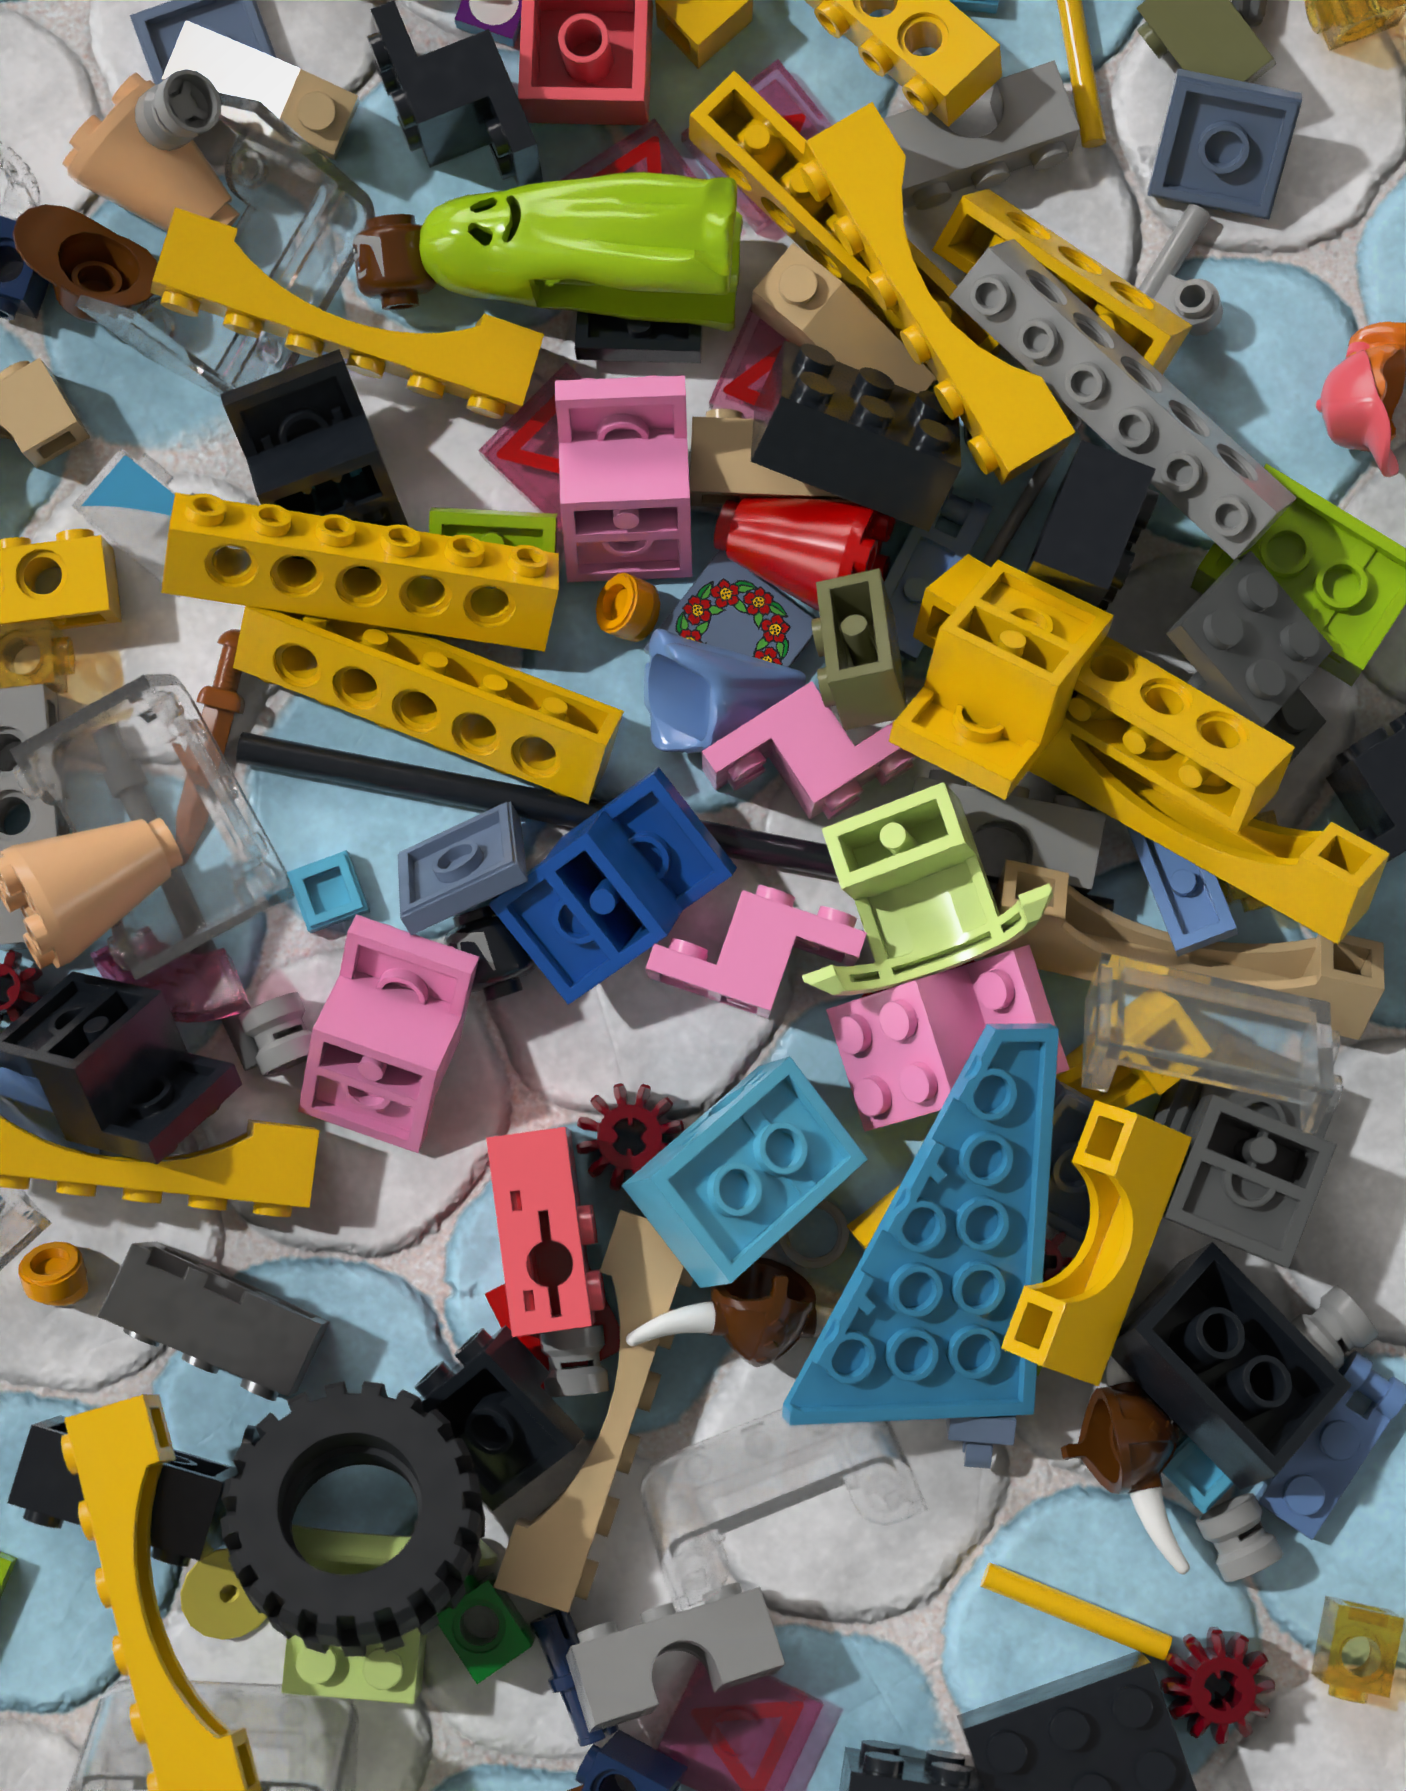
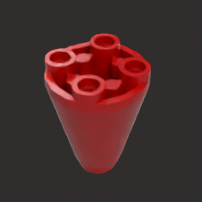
[714,498,896,612]

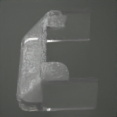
[75,92,375,398]

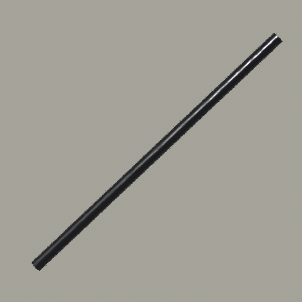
[236,732,1114,912]

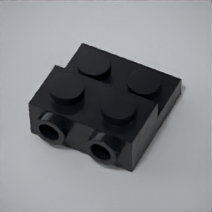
[414,1325,585,1511]

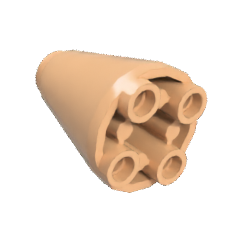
[62,72,240,232]
[0,818,183,969]

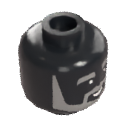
[444,906,536,1002]

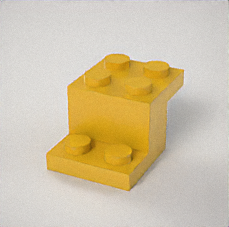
[888,560,1114,800]

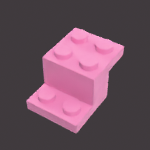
[555,375,692,582]
[702,681,918,820]
[646,885,867,1019]
[298,914,479,1153]
[826,945,1070,1132]

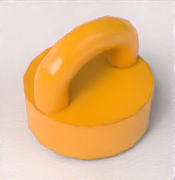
[596,573,661,642]
[18,1241,88,1306]

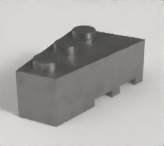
[97,1241,330,1401]

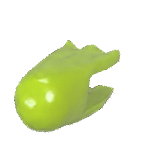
[419,172,743,332]

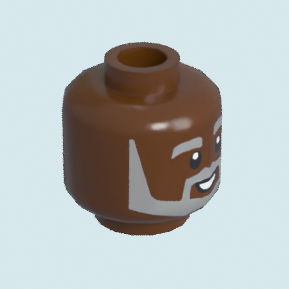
[352,214,437,310]

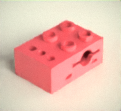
[486,1127,606,1337]

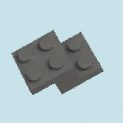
[1166,551,1333,765]
[1162,1037,1344,1268]

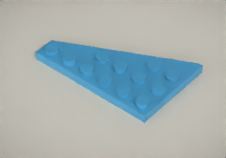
[782,1023,1059,1426]

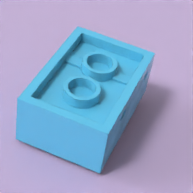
[622,1056,868,1288]

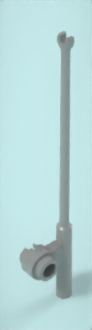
[982,204,1223,567]

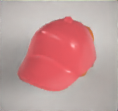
[1316,322,1406,477]

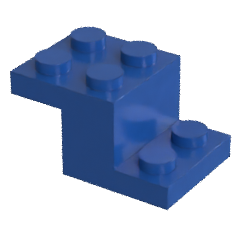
[488,767,737,1005]

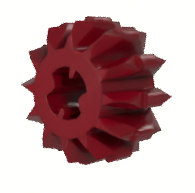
[576,1083,684,1191]
[1160,1627,1275,1744]

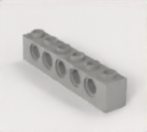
[949,239,1296,560]

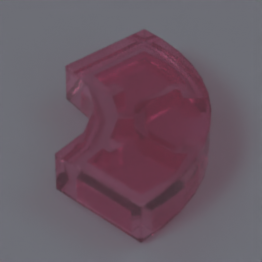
[90,926,251,1023]

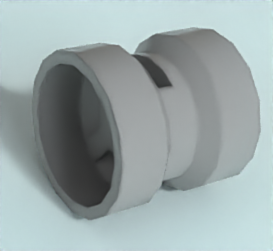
[135,69,221,151]
[238,992,312,1076]
[1291,1286,1379,1370]
[539,1325,609,1397]
[1195,1493,1284,1582]

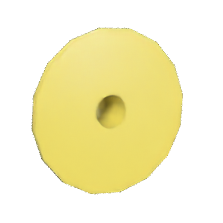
[180,1548,267,1640]

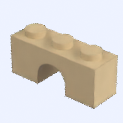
[0,358,90,469]

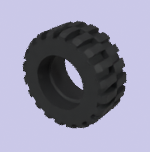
[220,1381,485,1657]

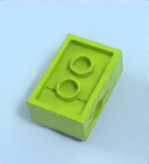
[1191,464,1406,686]

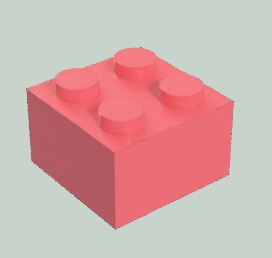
[518,0,653,126]

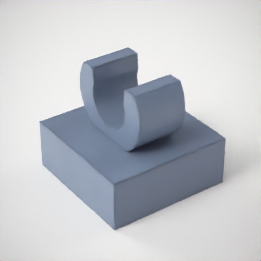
[946,1415,1017,1469]

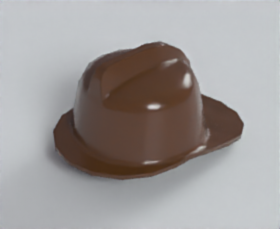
[12,204,158,324]

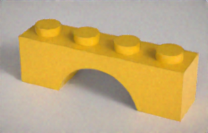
[1001,1100,1192,1387]

